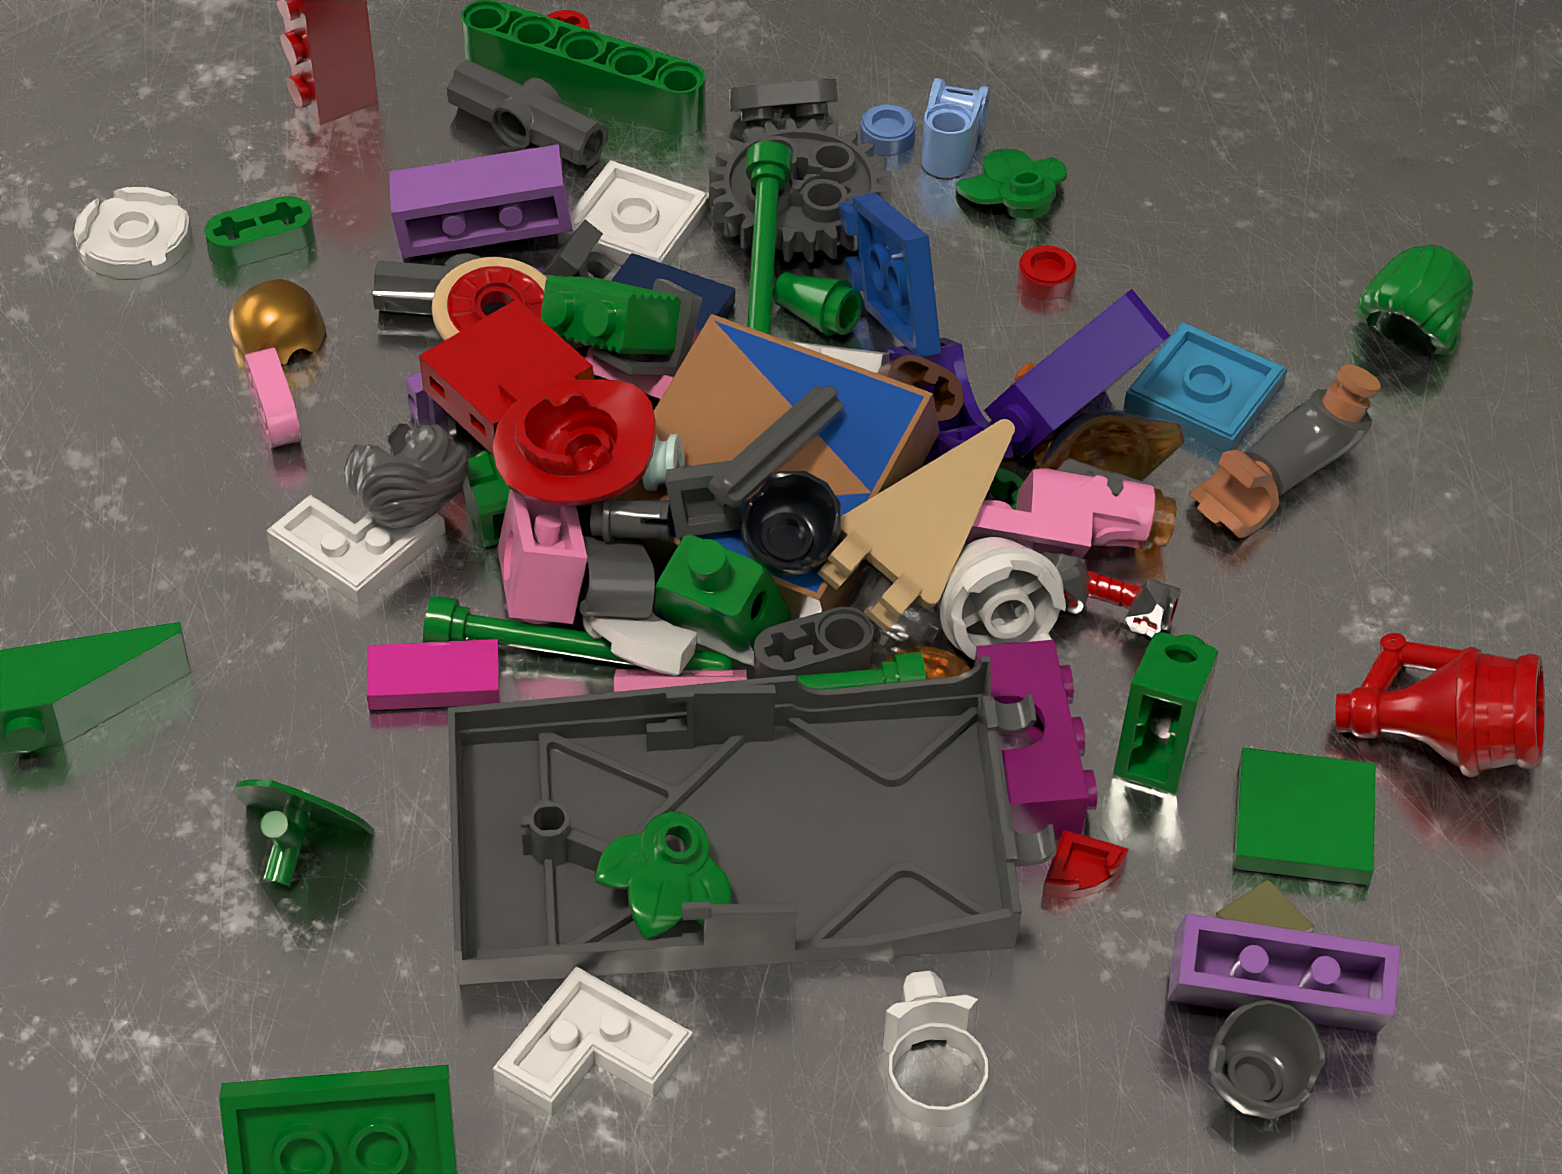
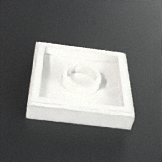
[558,160,711,265]

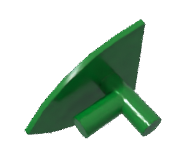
[232,779,375,887]

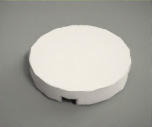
[74,187,192,279]

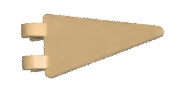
[817,419,1015,633]

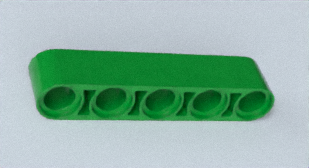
[461,0,706,135]

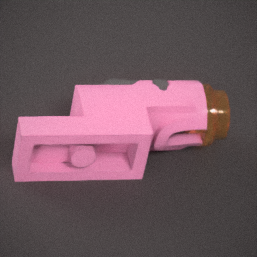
[963,459,1177,559]

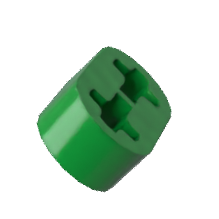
[204,196,314,267]

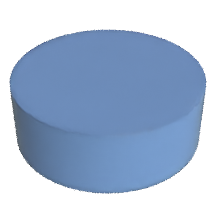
[860,104,916,156]

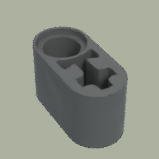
[577,536,655,619]
[754,607,874,679]

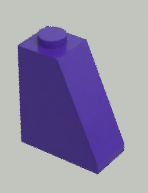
[984,289,1171,457]

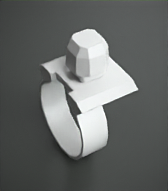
[883,970,988,1127]

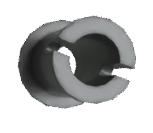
[590,496,674,543]

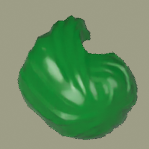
[1355,244,1473,356]

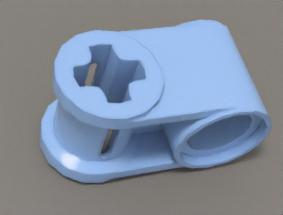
[921,78,991,178]

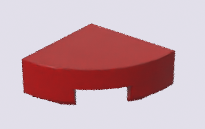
[1042,829,1129,899]

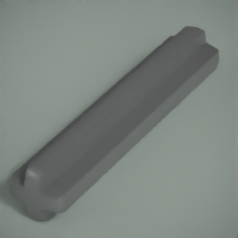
[709,386,843,508]

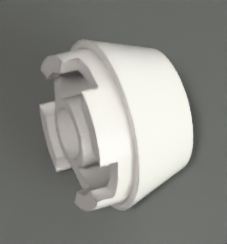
[940,537,1066,660]

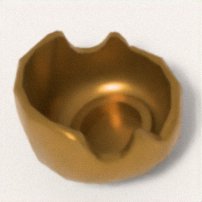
[228,279,326,364]

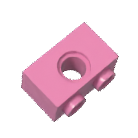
[497,489,588,625]

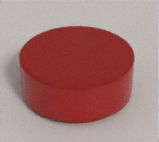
[1017,245,1077,300]

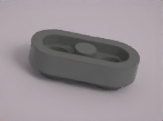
[727,79,838,122]

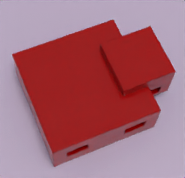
[419,299,594,455]

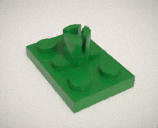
[219,1064,458,1174]

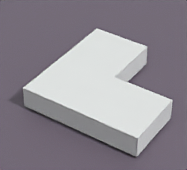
[266,495,445,605]
[493,967,693,1116]

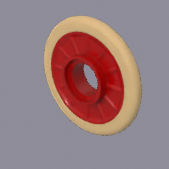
[432,257,547,341]

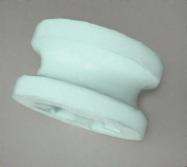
[642,434,685,491]

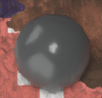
[1208,999,1326,1119]

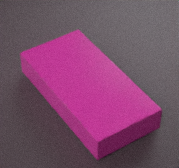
[367,639,500,710]

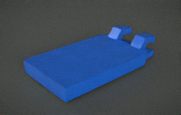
[838,192,941,357]

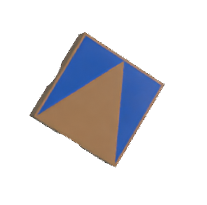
[617,314,940,621]

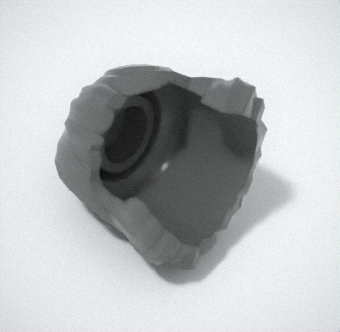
[344,423,469,528]

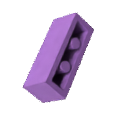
[389,144,572,258]
[1167,913,1401,1033]

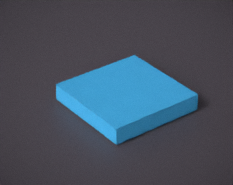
[1124,322,1287,452]

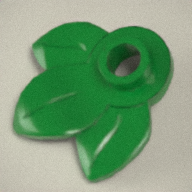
[955,148,1067,219]
[595,812,731,940]

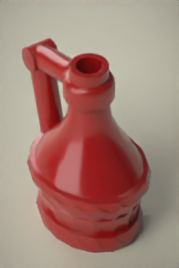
[1335,633,1545,778]

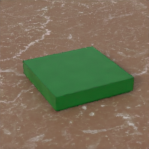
[1233,747,1376,885]

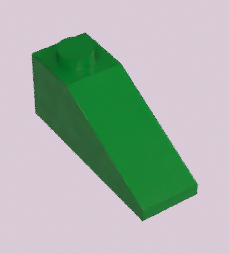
[0,622,190,754]

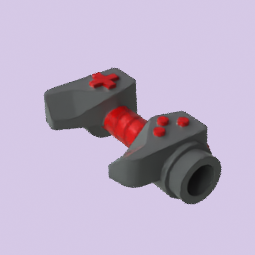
[1043,551,1181,638]

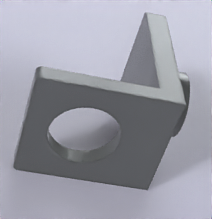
[593,279,702,375]

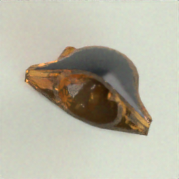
[1028,409,1185,481]

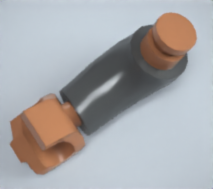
[1188,364,1381,538]

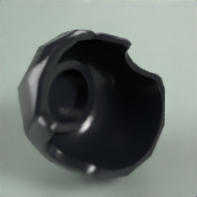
[740,471,841,576]

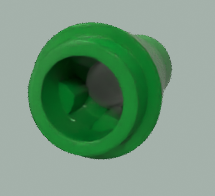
[772,272,863,336]

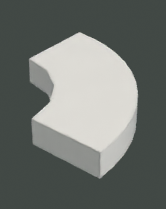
[582,611,697,677]

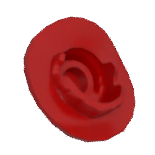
[492,379,656,506]

